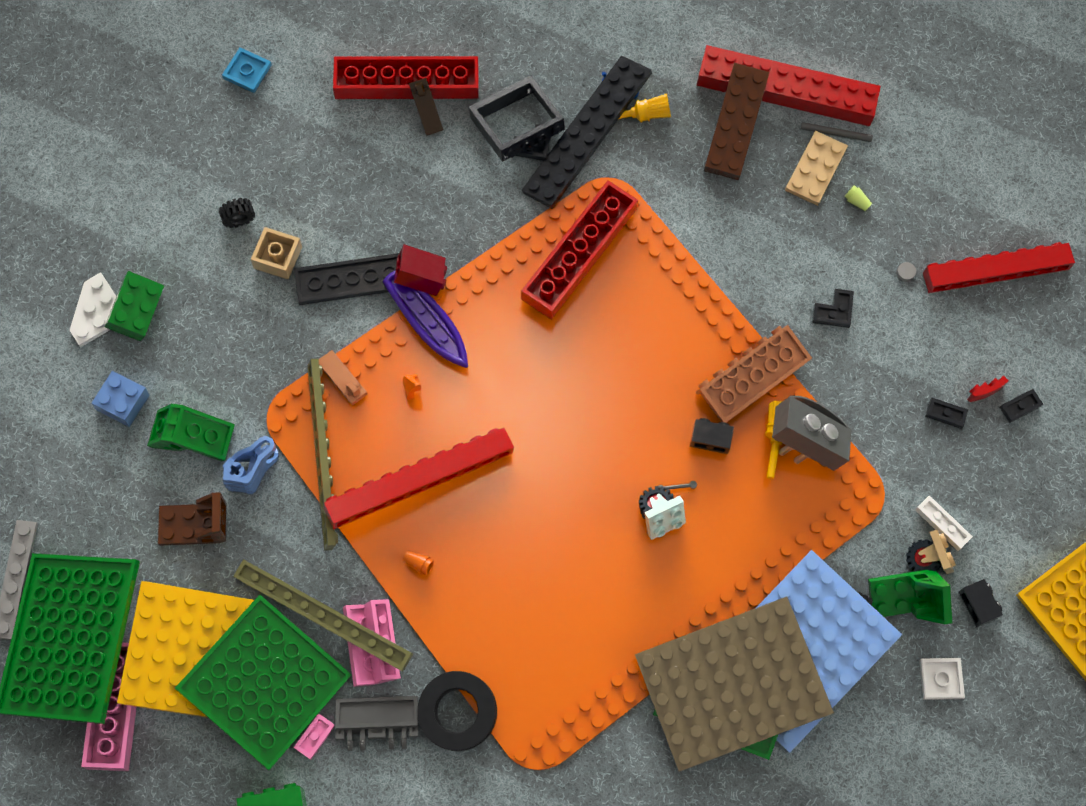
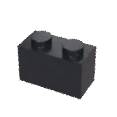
[690,418,734,454]
[959,579,1003,627]

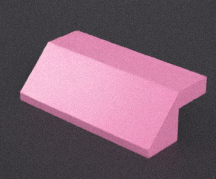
[343,599,401,687]

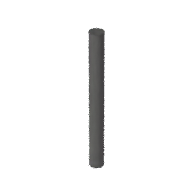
[800,122,873,142]

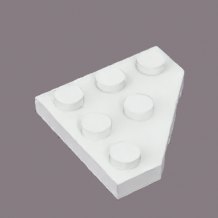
[70,272,116,347]

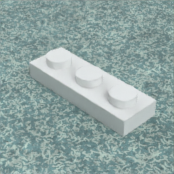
[915,496,973,551]

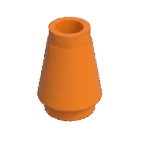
[403,550,434,575]

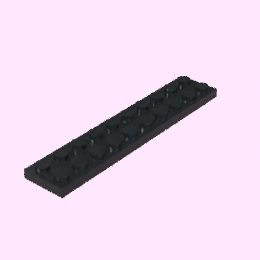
[522,55,652,209]

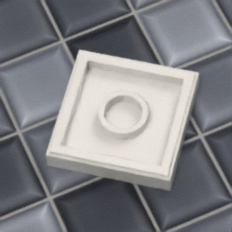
[920,658,965,700]

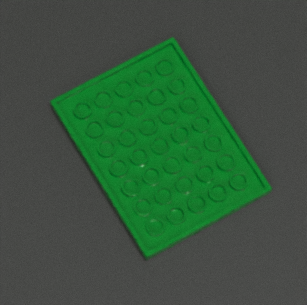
[0,553,140,724]

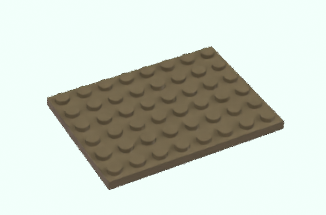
[635,597,834,772]

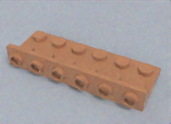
[696,325,812,423]

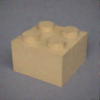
[251,227,302,280]

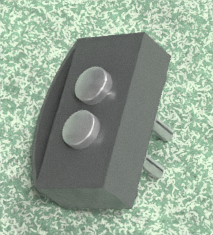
[772,396,852,471]

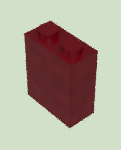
[394,244,447,296]

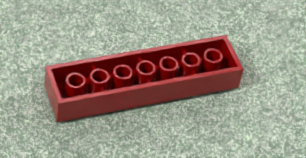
[333,56,479,99]
[521,180,638,320]

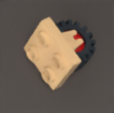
[906,530,956,574]

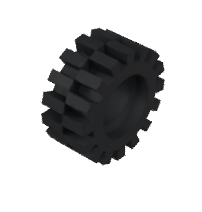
[219,198,255,228]

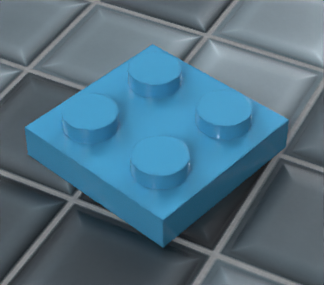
[222,47,272,93]

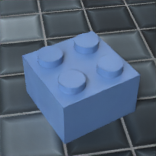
[92,371,150,427]

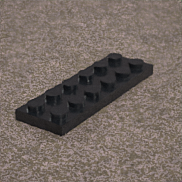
[294,253,399,305]

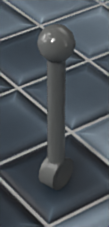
[658,481,697,490]

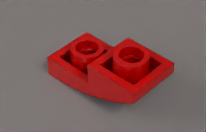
[967,376,1009,402]

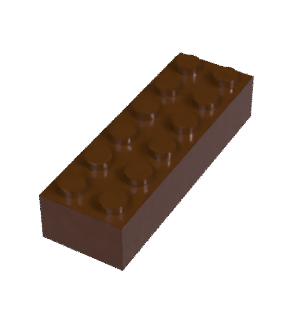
[704,63,769,180]

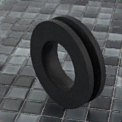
[417,671,497,751]

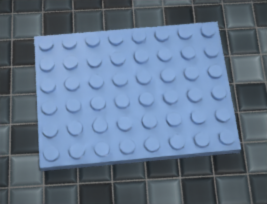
[756,550,902,753]

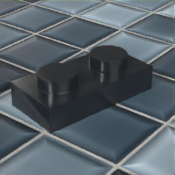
[999,389,1043,423]
[925,398,968,429]

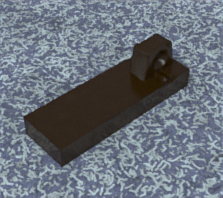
[409,78,444,136]

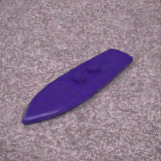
[383,271,468,368]

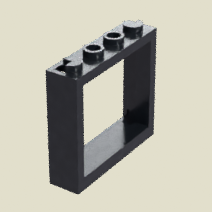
[469,76,565,162]

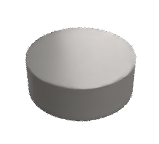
[896,262,916,282]

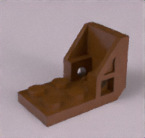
[158,492,227,546]

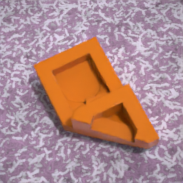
[403,374,421,400]

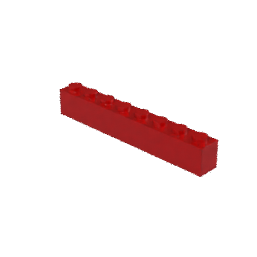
[923,242,1075,293]

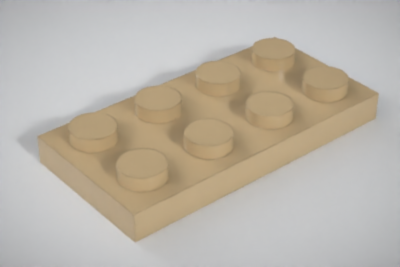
[785,131,848,206]

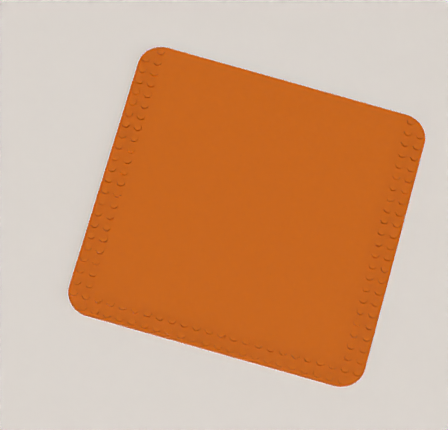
[267,177,885,770]

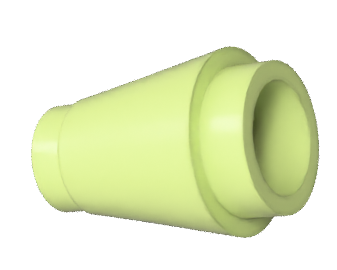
[844,186,872,211]

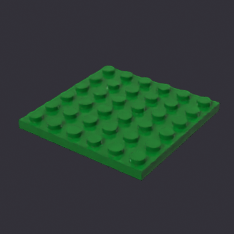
[175,595,352,771]

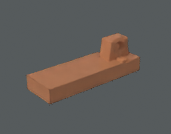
[319,350,367,406]

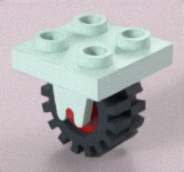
[639,486,686,540]

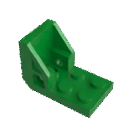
[147,403,235,462]
[868,570,952,625]

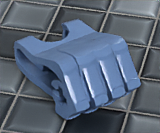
[223,436,279,494]

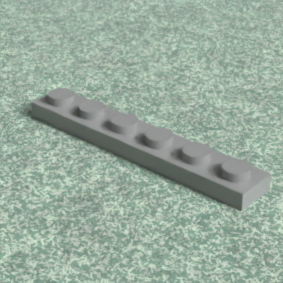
[0,520,38,640]

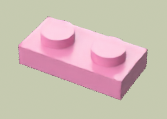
[294,713,335,760]

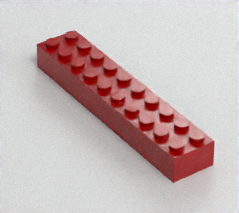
[696,45,881,127]

